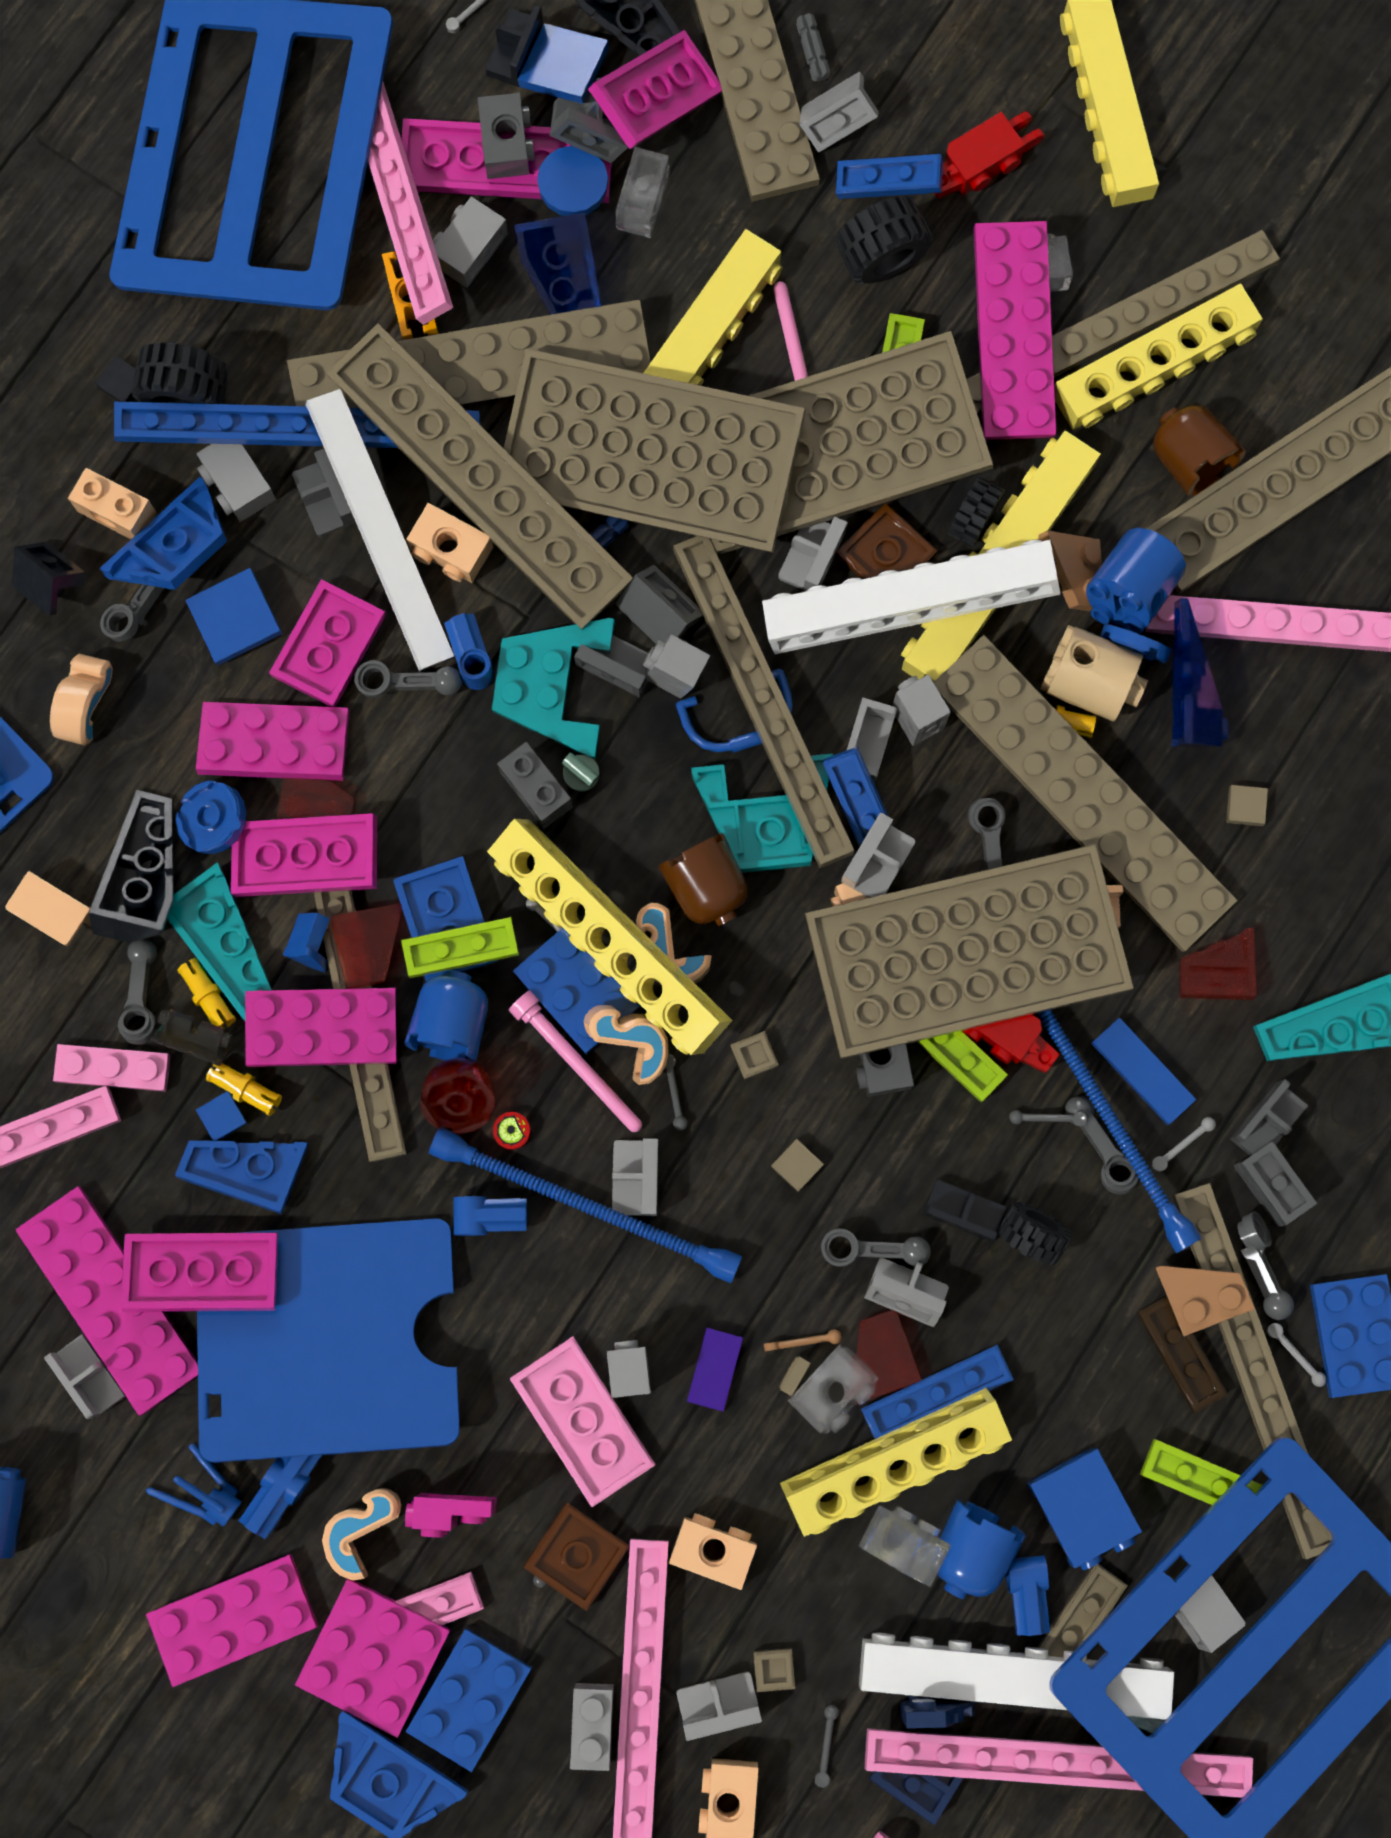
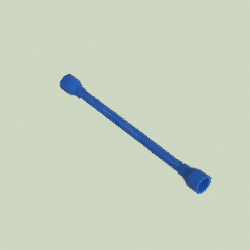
[1036,1010,1202,1254]
[429,1127,742,1284]

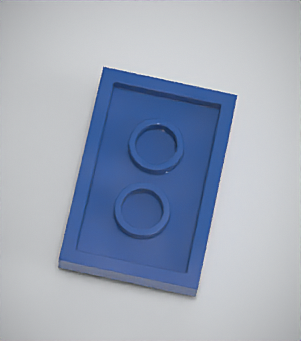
[393,856,498,982]
[513,928,641,1055]
[1310,1274,1391,1398]
[406,1627,532,1772]

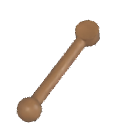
[764,1329,842,1351]

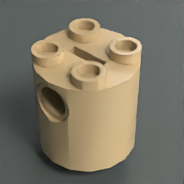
[1040,625,1148,722]

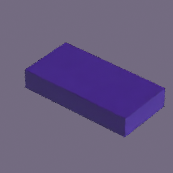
[687,1328,743,1411]

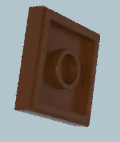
[836,503,937,579]
[523,1502,630,1611]

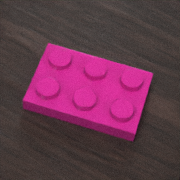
[269,579,386,707]

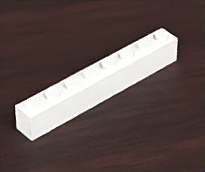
[762,540,1061,654]
[859,1633,1174,1719]

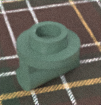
[562,753,599,791]

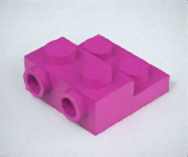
[405,1493,497,1538]

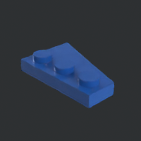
[175,1140,309,1214]

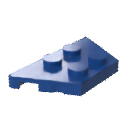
[100,477,227,590]
[330,1710,468,1838]

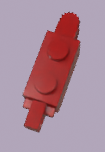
[934,111,1045,199]
[962,1014,1059,1073]

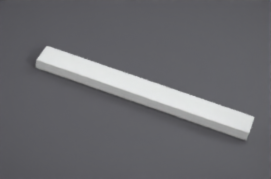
[306,389,454,671]

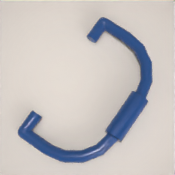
[676,669,793,753]

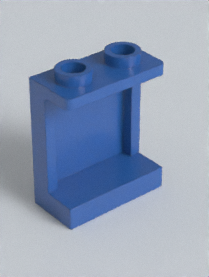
[1026,1448,1142,1570]

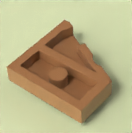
[1039,531,1102,612]

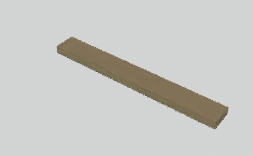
[314,890,407,1163]

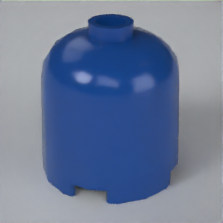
[405,971,488,1063]
[932,1499,1026,1599]

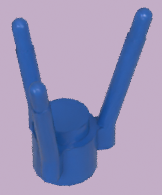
[146,1443,242,1527]

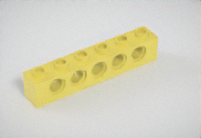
[1054,283,1263,430]
[780,1388,1012,1537]

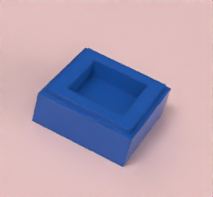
[196,1091,248,1141]

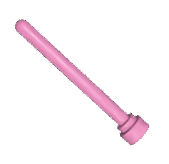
[773,281,808,381]
[508,990,642,1132]

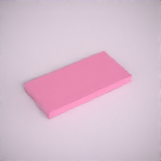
[510,1337,656,1507]

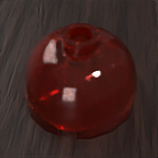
[420,1058,496,1134]

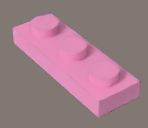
[53,1044,171,1092]

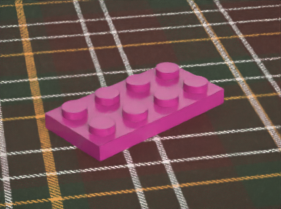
[588,30,722,149]
[196,702,349,781]
[231,813,377,897]
[245,988,397,1067]
[121,1233,278,1312]
[146,1554,318,1687]

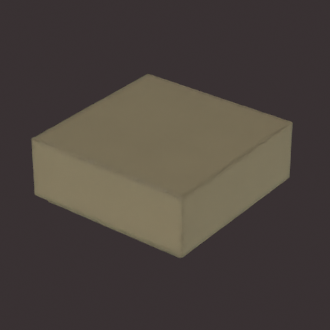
[1226,785,1268,826]
[730,1031,779,1080]
[771,1139,824,1192]
[778,1356,811,1396]
[753,1648,795,1692]

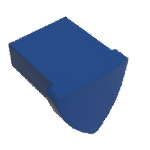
[283,913,330,973]

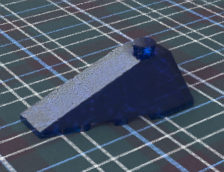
[514,212,602,315]
[1172,598,1228,748]

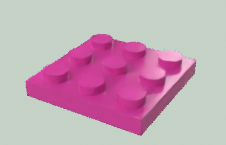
[295,1579,451,1738]

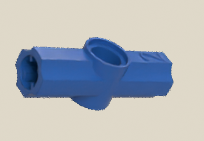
[239,1455,323,1539]

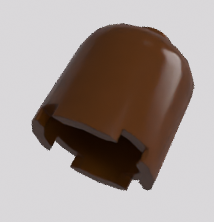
[1153,405,1246,496]
[658,833,748,926]

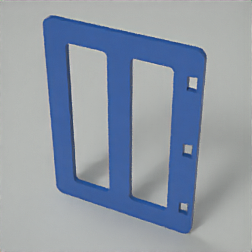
[110,0,394,310]
[1049,1437,1391,1838]

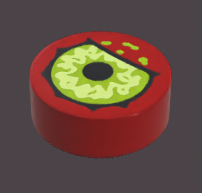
[493,1112,531,1150]

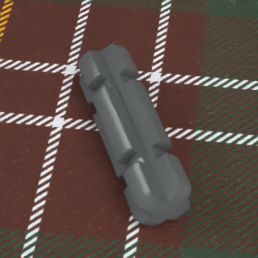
[796,13,830,82]

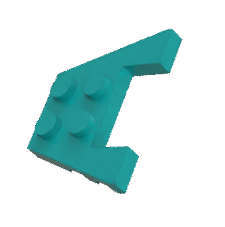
[492,618,615,759]
[691,753,833,873]

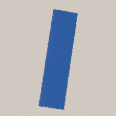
[860,1345,1014,1439]

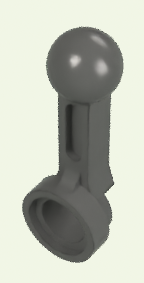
[100,585,164,642]
[355,660,462,698]
[967,798,1005,870]
[118,938,157,1045]
[1065,1096,1138,1195]
[1237,1211,1294,1320]
[821,1229,931,1267]

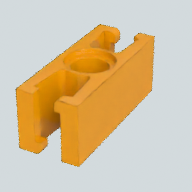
[382,252,438,340]

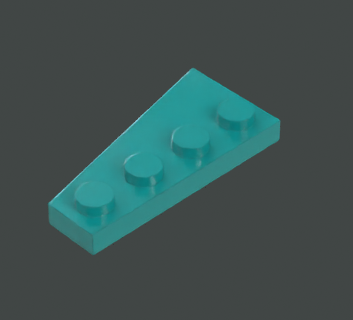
[167,862,273,1021]
[1253,974,1391,1061]

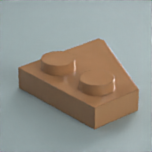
[1156,1265,1255,1336]

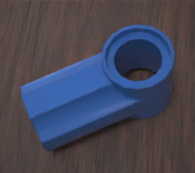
[444,613,494,690]
[453,1196,527,1236]
[1006,1555,1050,1636]

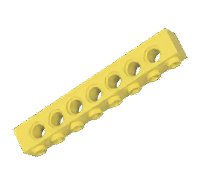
[487,819,733,1055]

